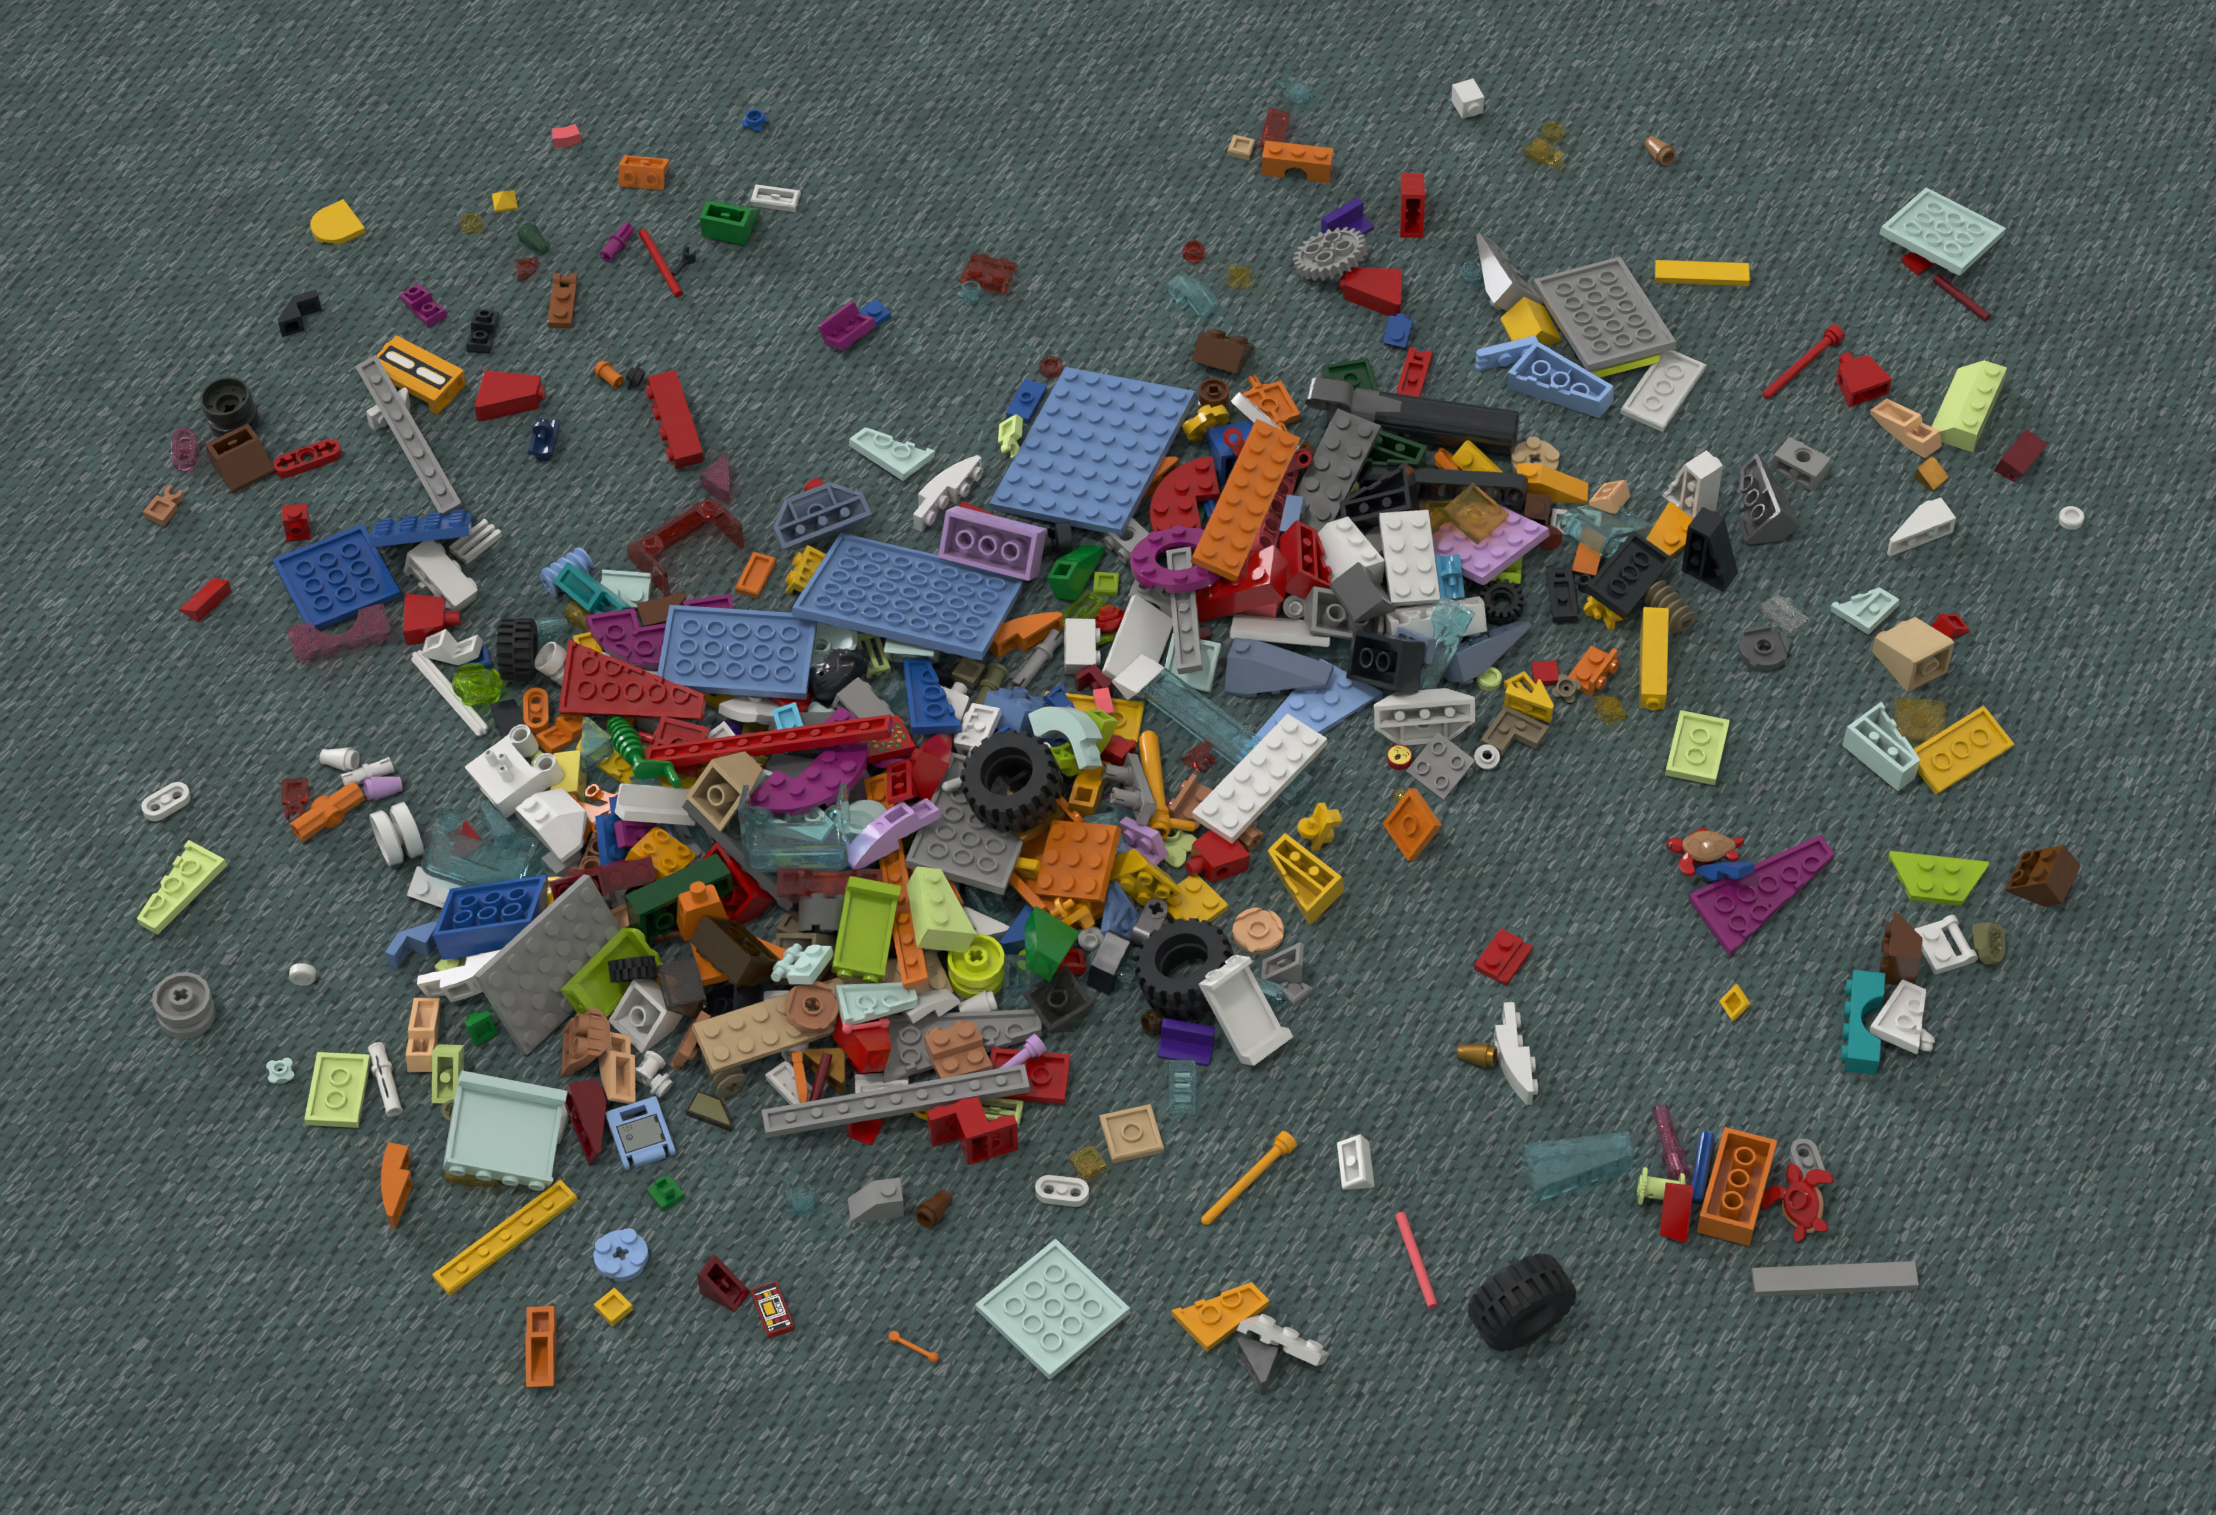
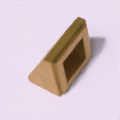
[1915,456,1949,492]

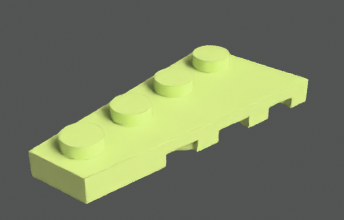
[137,840,227,935]

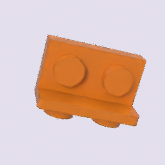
[619,155,669,190]
[1568,646,1619,697]

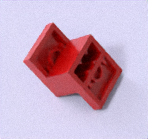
[927,1096,1018,1165]

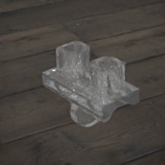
[1759,592,1809,637]

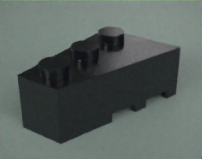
[1340,462,1420,530]
[1681,507,1738,592]

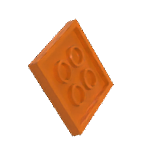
[1034,820,1122,903]

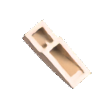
[1870,399,1942,458]
[406,998,441,1072]
[598,1032,635,1104]

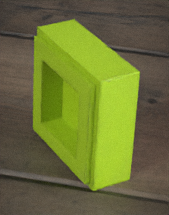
[1093,572,1119,597]

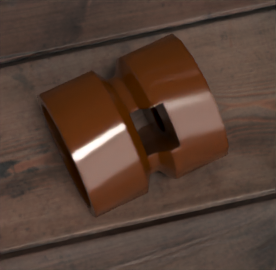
[1198,378,1229,413]

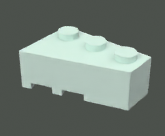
[1842,702,1920,791]

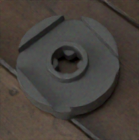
[1738,626,1789,671]

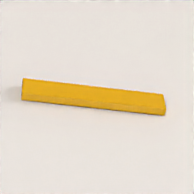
[432,1179,578,1296]

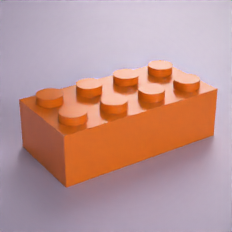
[1697,1127,1777,1246]

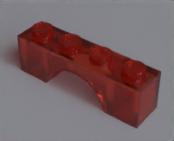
[776,868,882,898]

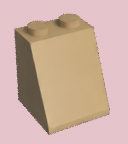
[1872,617,1954,692]
[686,751,762,831]

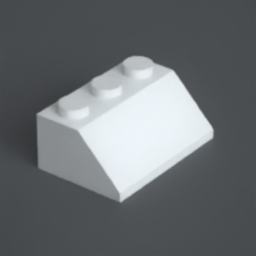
[1318,517,1385,584]

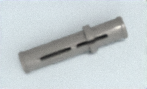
[1010,629,1064,688]

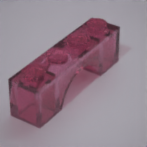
[286,603,391,660]

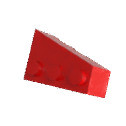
[1279,520,1332,600]

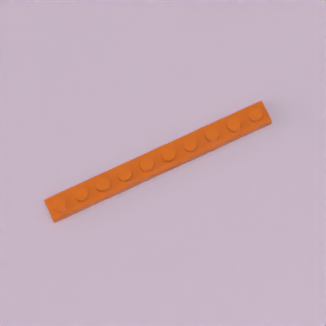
[864,773,930,990]

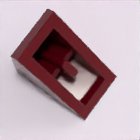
[697,1255,750,1312]

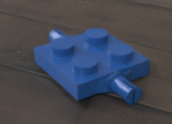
[595,796,631,866]

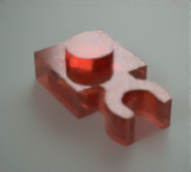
[281,778,309,820]

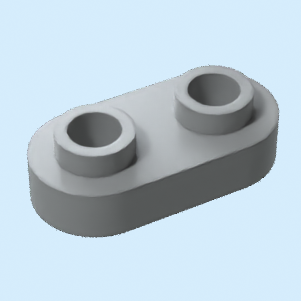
[1790,1139,1825,1188]

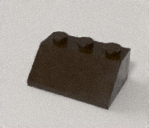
[689,915,782,987]

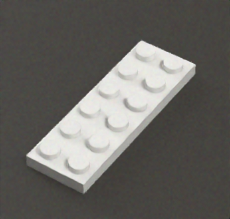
[1192,713,1327,844]

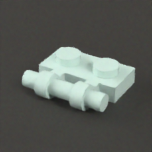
[771,944,834,984]

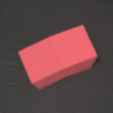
[552,124,581,148]
[1093,687,1114,717]

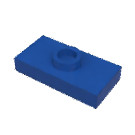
[1006,379,1047,424]

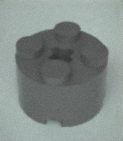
[798,893,845,935]

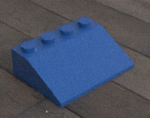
[433,875,548,960]

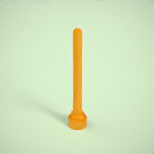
[1201,1131,1297,1225]

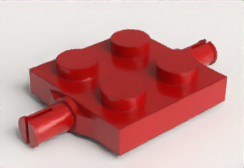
[638,716,711,778]

